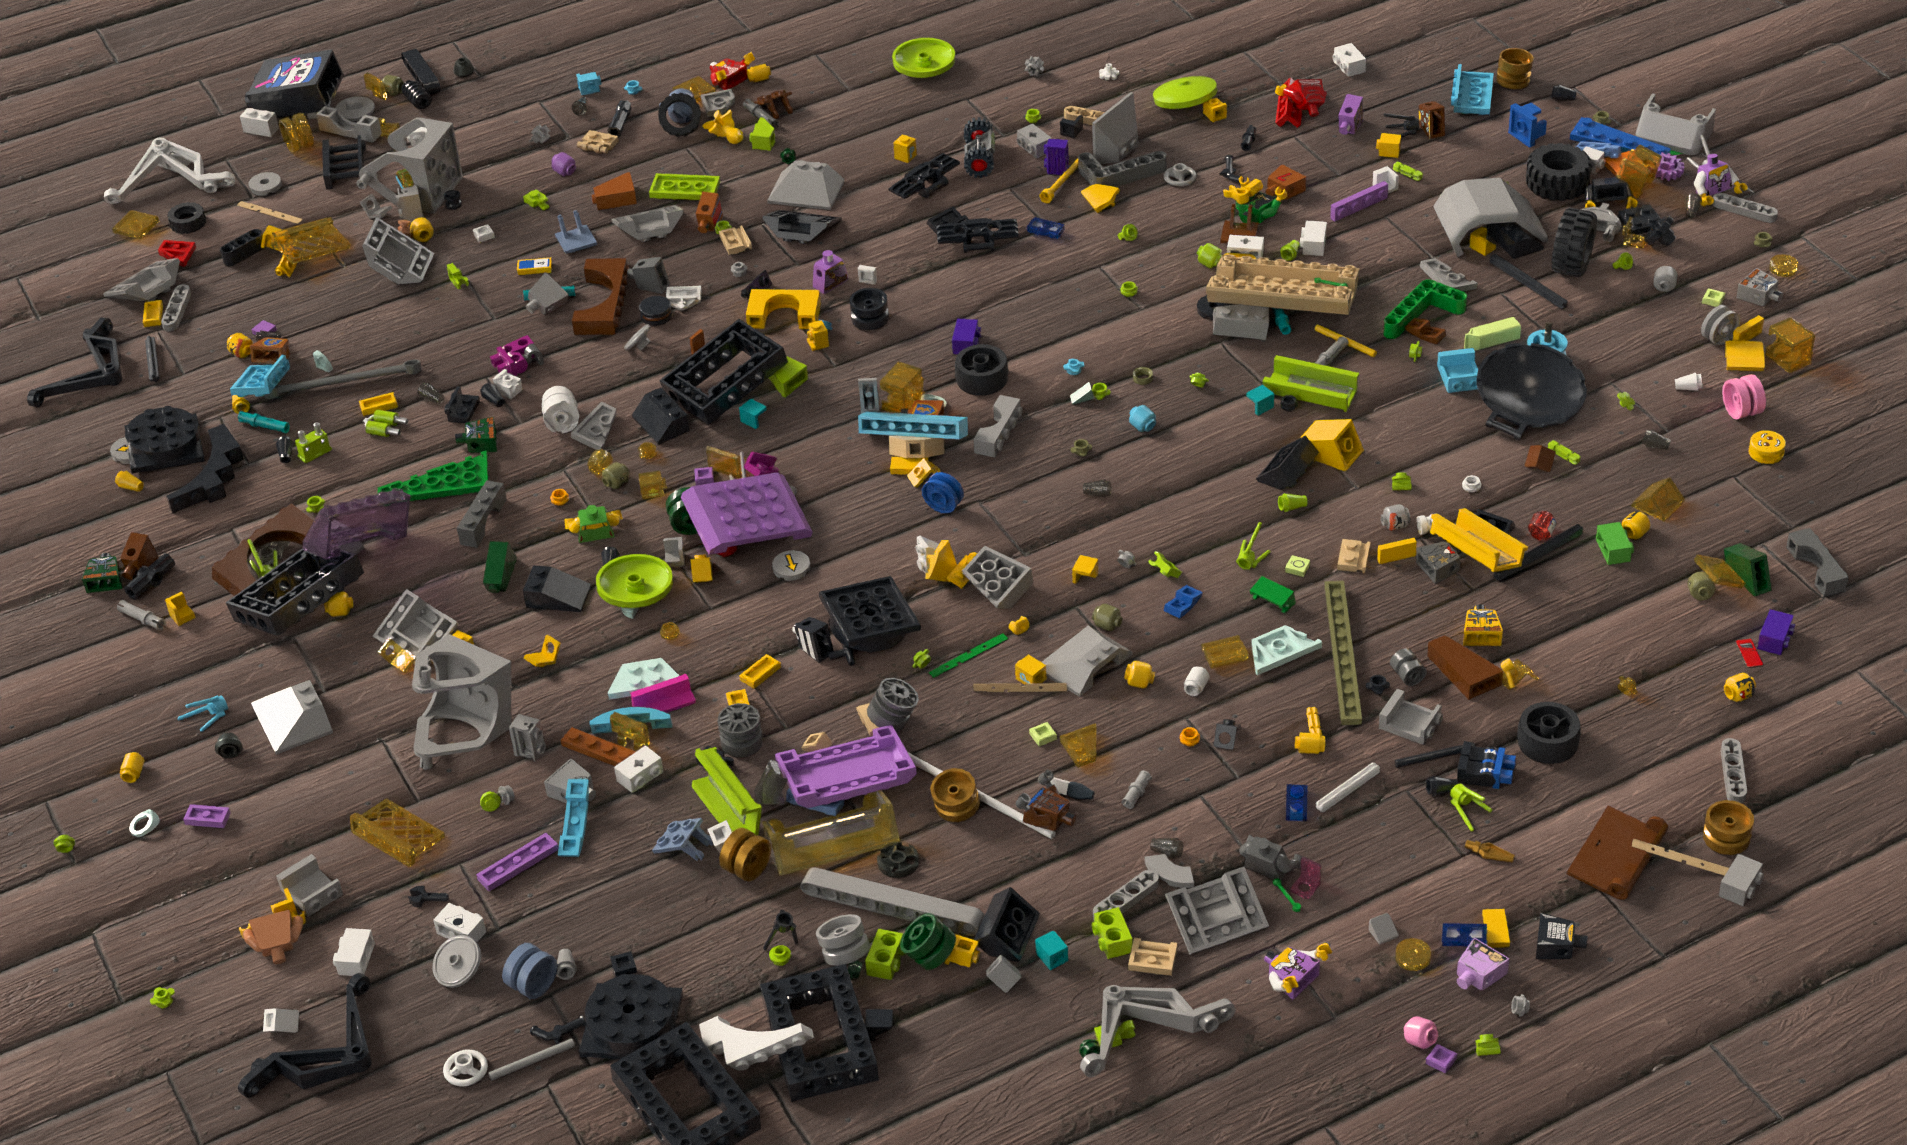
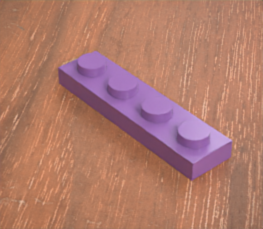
[1331,181,1388,222]
[476,833,559,891]

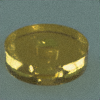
[1769,254,1799,277]
[1395,938,1431,971]

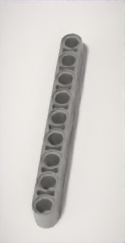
[800,867,984,936]

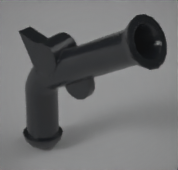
[1219,155,1244,184]
[530,1015,586,1045]

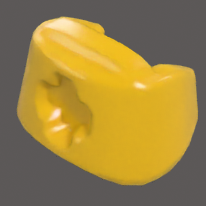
[1009,616,1029,635]

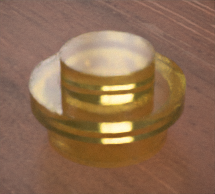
[660,622,680,640]

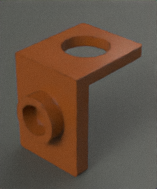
[690,329,705,355]

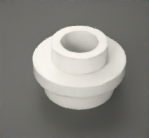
[1462,475,1481,493]

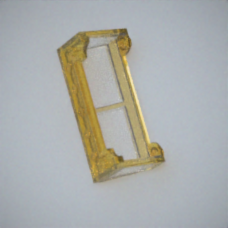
[762,790,900,876]

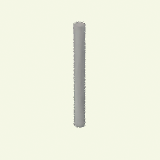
[488,1039,575,1081]

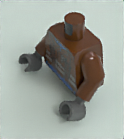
[1016,770,1076,831]

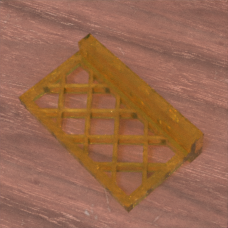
[271,217,351,264]
[350,798,445,867]

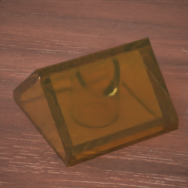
[706,446,747,479]
[1631,477,1685,521]

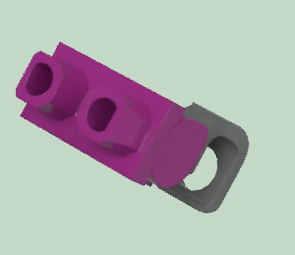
[490,335,544,376]

